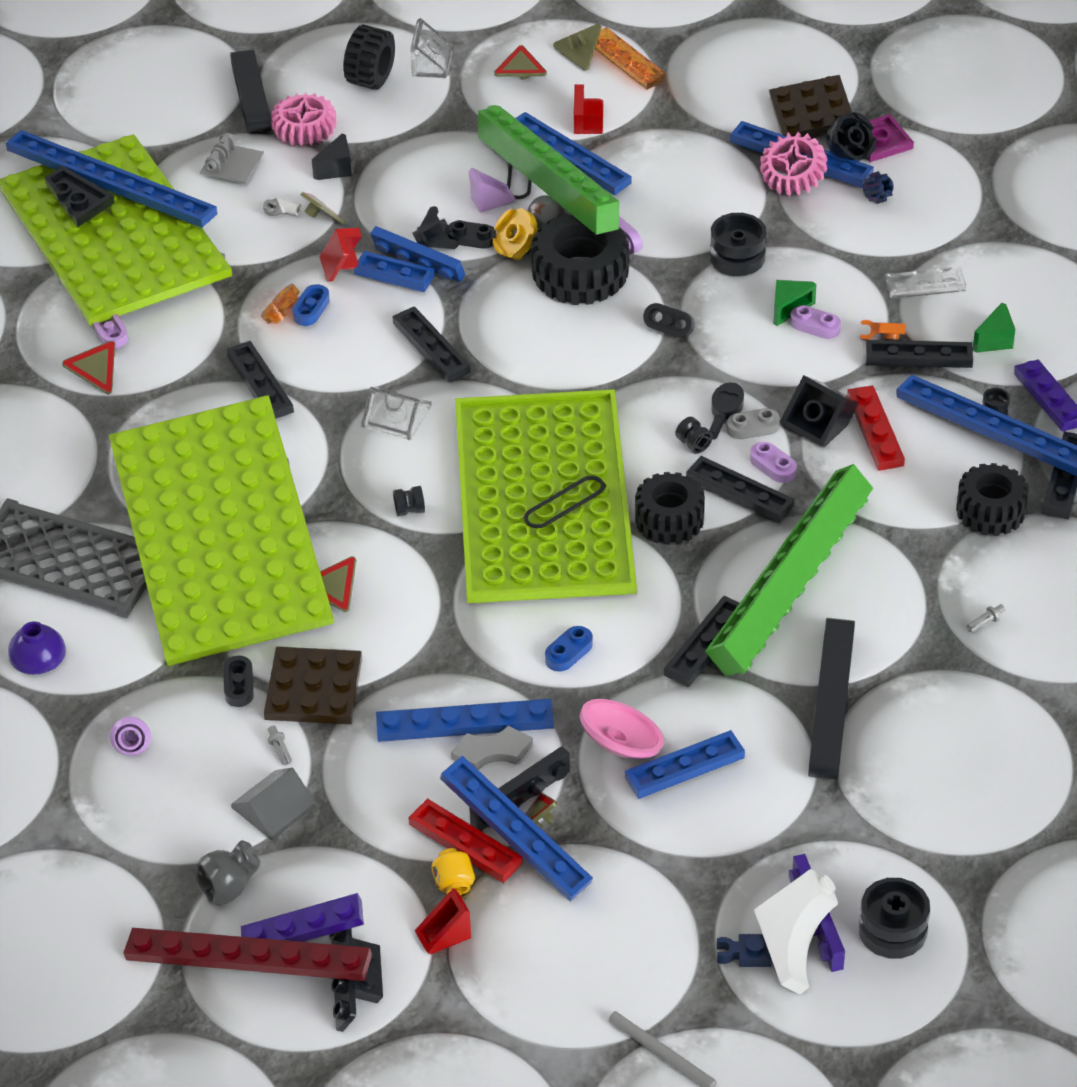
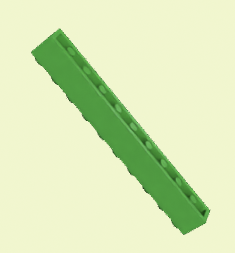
[478,105,619,235]
[705,464,874,677]

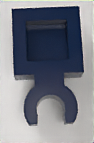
[717,934,771,967]

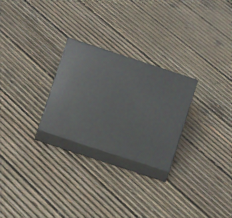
[231,767,316,840]

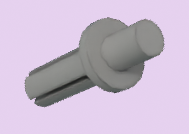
[967,604,1006,632]
[268,725,292,765]

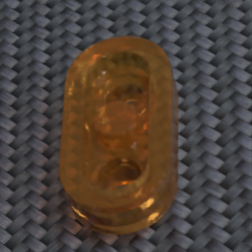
[261,283,300,324]

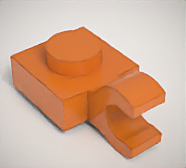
[860,320,906,340]

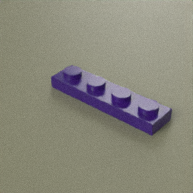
[1014,359,1077,432]
[789,854,845,972]
[241,893,364,942]

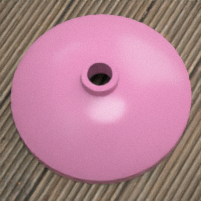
[580,699,664,759]

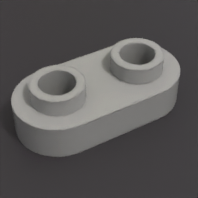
[727,408,780,439]

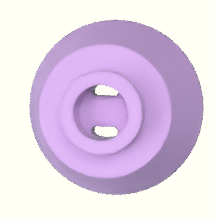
[110,717,151,756]

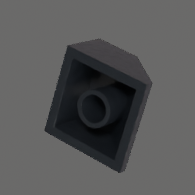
[780,375,859,447]

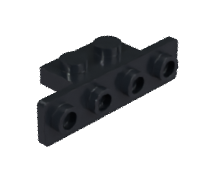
[329,928,383,1032]

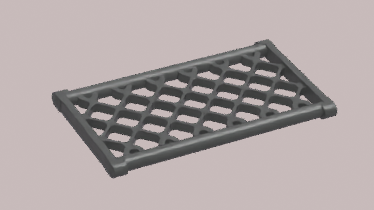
[0,498,147,618]

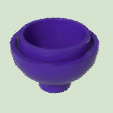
[8,621,66,675]

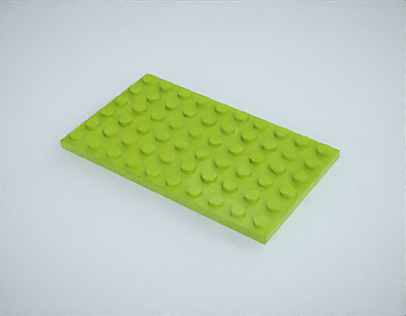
[0,134,232,326]
[455,389,637,603]
[109,395,334,666]

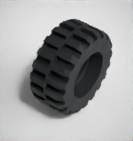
[531,213,629,305]

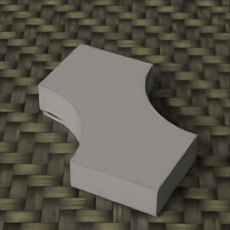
[451,726,533,770]

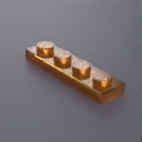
[595,27,666,90]

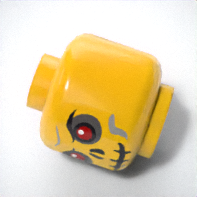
[431,848,475,895]

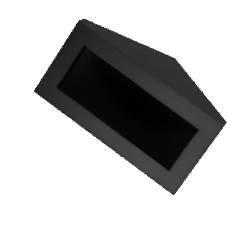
[312,133,352,180]

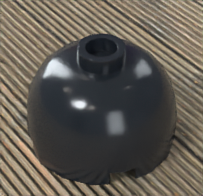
[826,112,877,161]

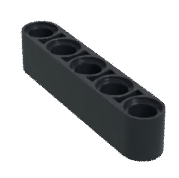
[230,49,272,133]

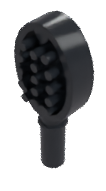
[709,382,744,440]

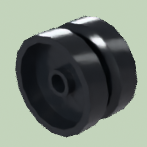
[710,212,767,276]
[859,877,930,959]

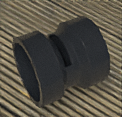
[982,388,1010,416]
[675,416,713,454]
[393,486,425,517]

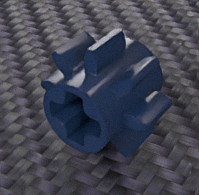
[863,171,894,204]

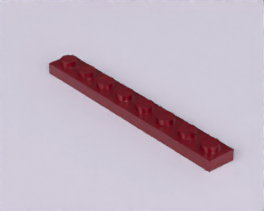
[123,927,372,981]

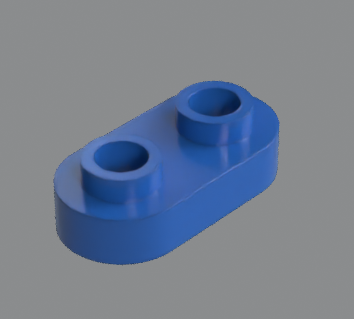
[292,284,330,326]
[545,626,593,671]

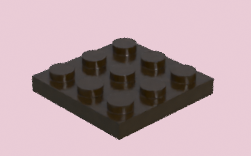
[769,74,852,137]
[264,647,362,725]

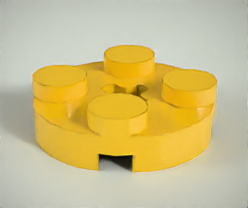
[493,208,539,260]

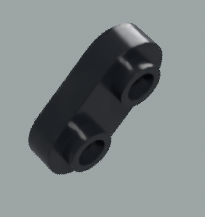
[448,220,496,249]
[643,303,695,338]
[223,655,254,707]

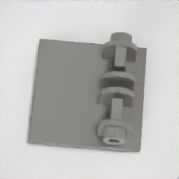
[200,133,264,184]

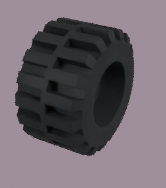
[343,24,395,90]
[956,463,1029,536]
[635,472,705,545]

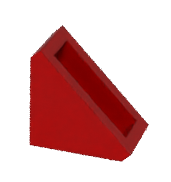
[414,888,471,954]

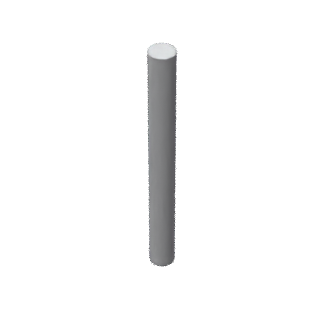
[609,1011,717,1087]

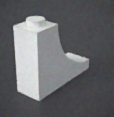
[754,869,838,994]

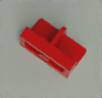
[574,84,604,134]
[319,228,362,282]

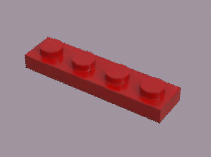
[847,385,905,471]
[408,798,523,884]

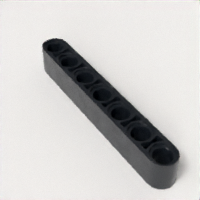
[808,618,855,780]

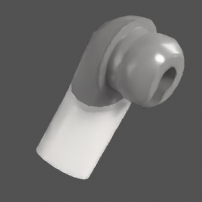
[263,198,302,216]

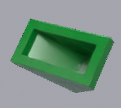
[773,280,817,326]
[973,303,1016,353]

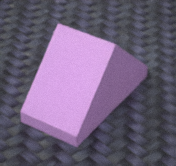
[469,168,515,213]

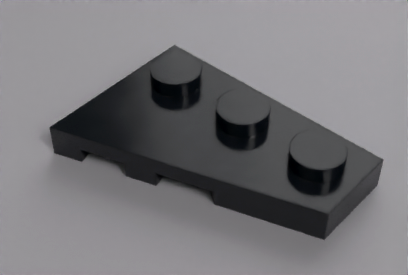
[44,166,115,227]

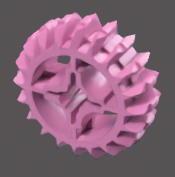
[271,93,337,147]
[760,132,827,197]

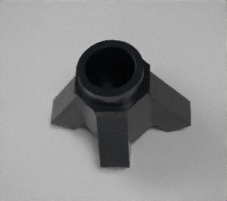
[412,206,459,250]

